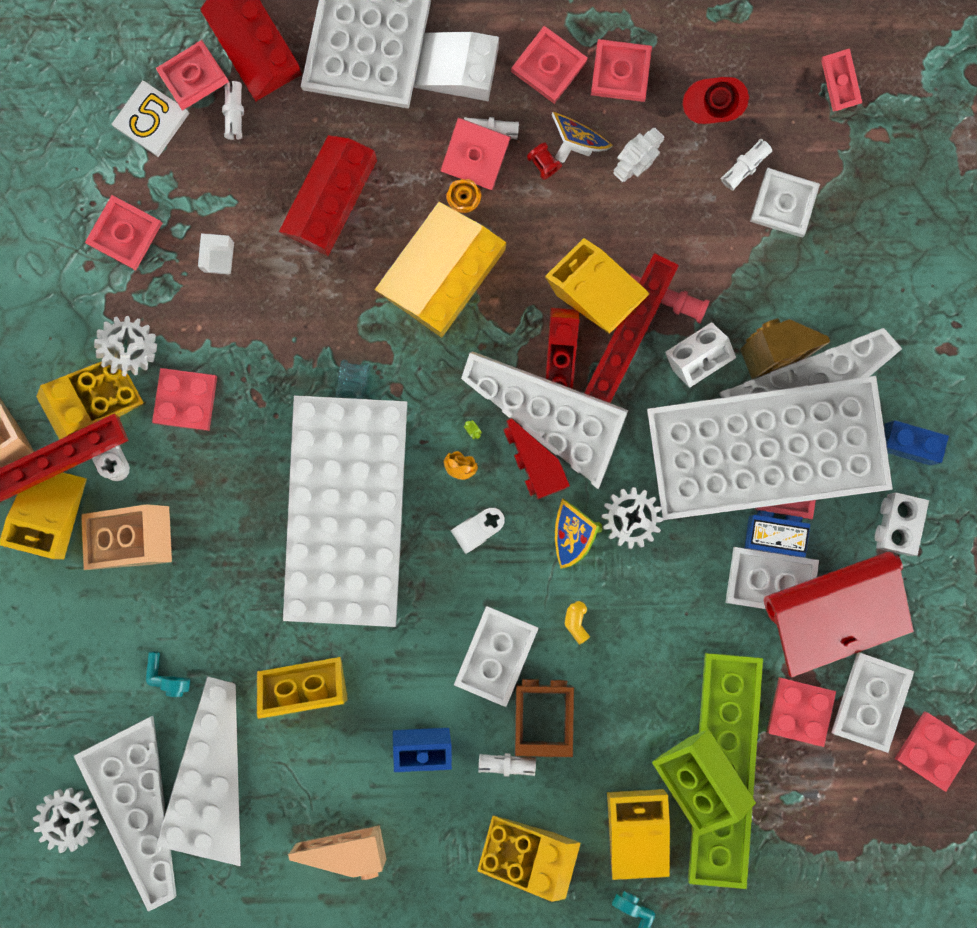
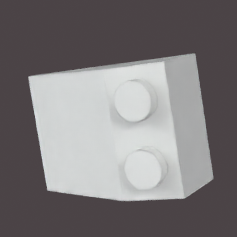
[413,32,499,101]

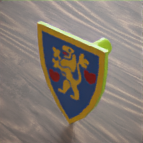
[555,499,602,569]

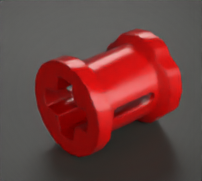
[527,142,562,180]

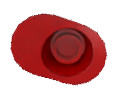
[683,77,749,124]

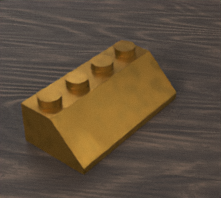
[740,318,830,379]

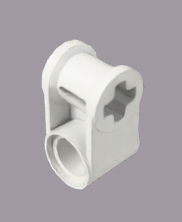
[92,445,130,481]
[450,508,505,554]

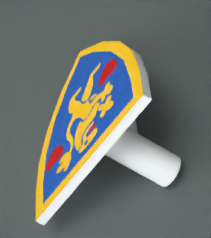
[552,112,613,163]

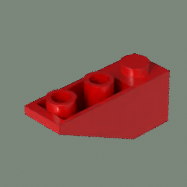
[545,308,579,389]
[503,418,570,500]

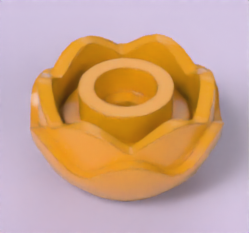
[446,179,481,213]
[444,451,478,480]

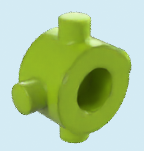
[463,420,482,440]

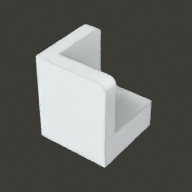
[198,233,234,274]

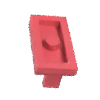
[821,48,862,112]

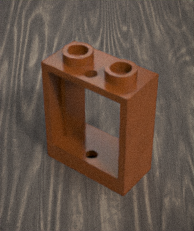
[515,679,574,757]

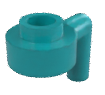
[146,651,190,697]
[612,891,655,928]

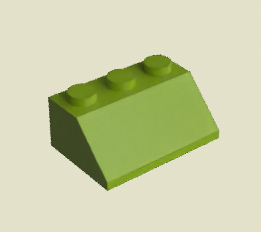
[652,729,756,836]

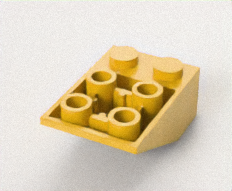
[545,238,649,334]
[36,356,144,440]
[0,472,87,560]
[607,789,670,880]
[477,815,581,902]

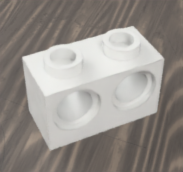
[665,322,736,388]
[875,493,929,556]

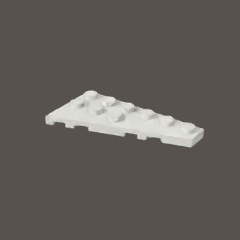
[719,328,902,398]
[461,351,628,489]
[156,676,241,866]
[74,716,177,912]

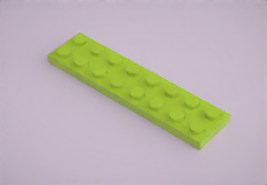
[688,653,763,889]

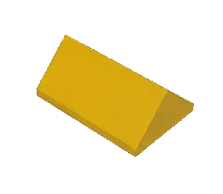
[257,657,348,719]

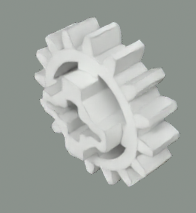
[613,128,664,182]
[94,316,157,376]
[601,487,663,549]
[33,788,99,853]

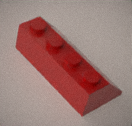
[200,0,302,102]
[279,135,377,256]

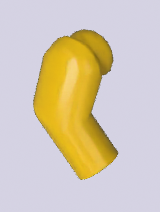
[565,601,590,645]

